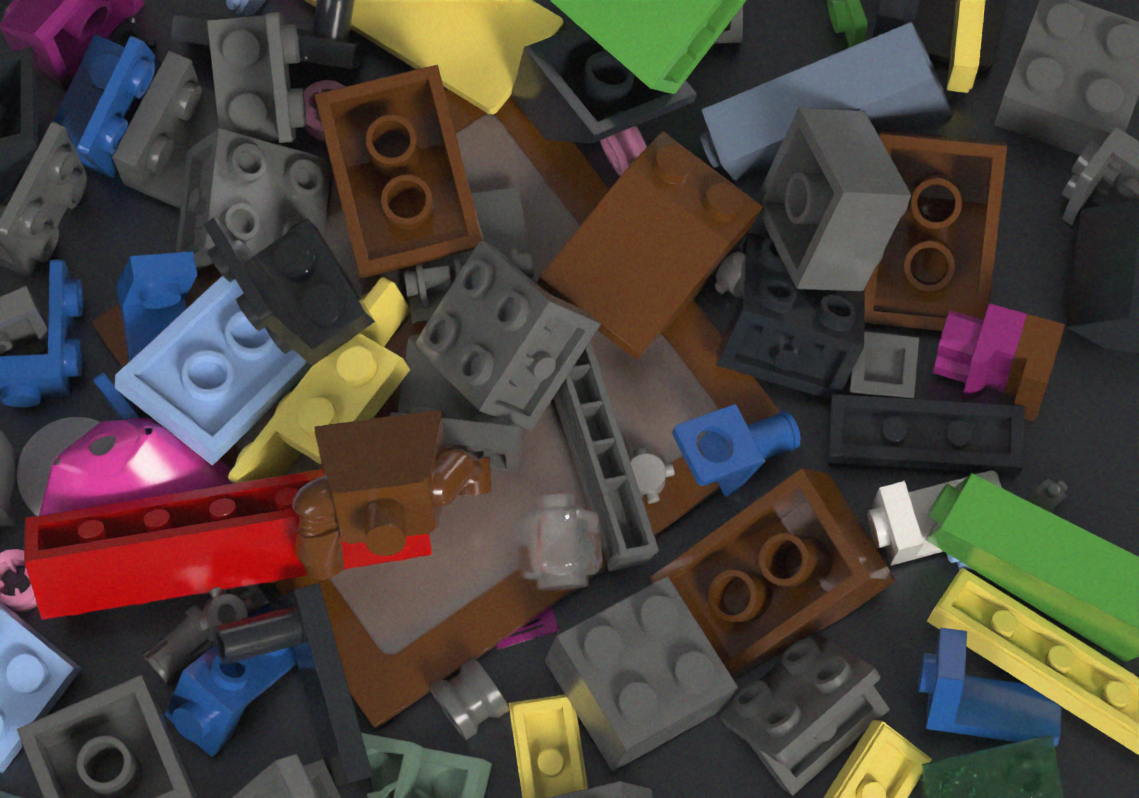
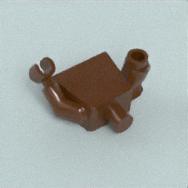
[292,410,492,580]

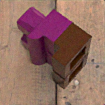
[933,304,1065,421]

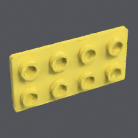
[305,0,565,115]

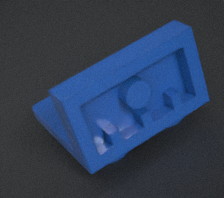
[53,34,161,179]

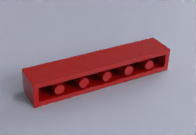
[24,469,433,620]

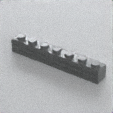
[554,340,659,572]

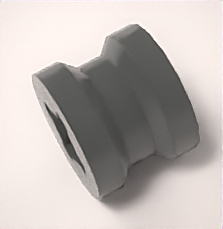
[429,657,509,741]

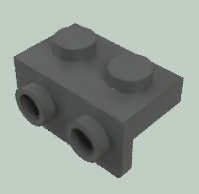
[1062,127,1139,226]

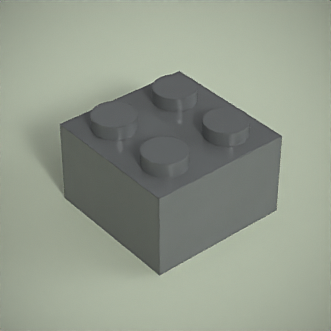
[994,0,1139,155]
[755,107,912,291]
[545,576,738,772]
[17,675,197,798]

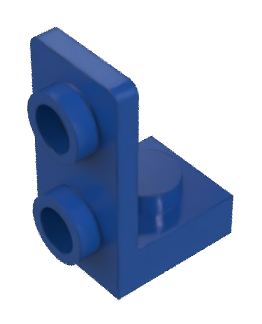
[116,251,197,361]

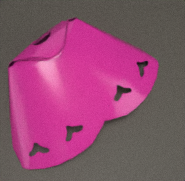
[39,418,233,516]

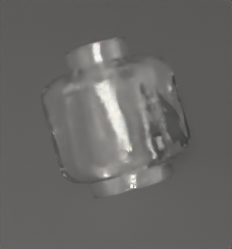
[516,494,603,591]

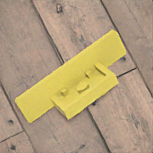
[228,277,410,484]

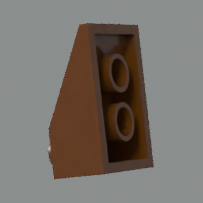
[314,64,483,278]
[865,129,1007,331]
[536,131,763,361]
[650,468,896,679]

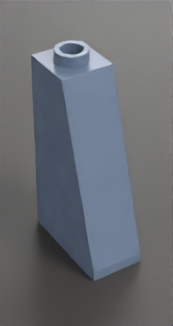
[700,22,953,182]

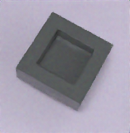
[848,332,919,399]

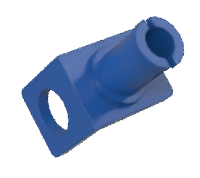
[672,404,801,497]

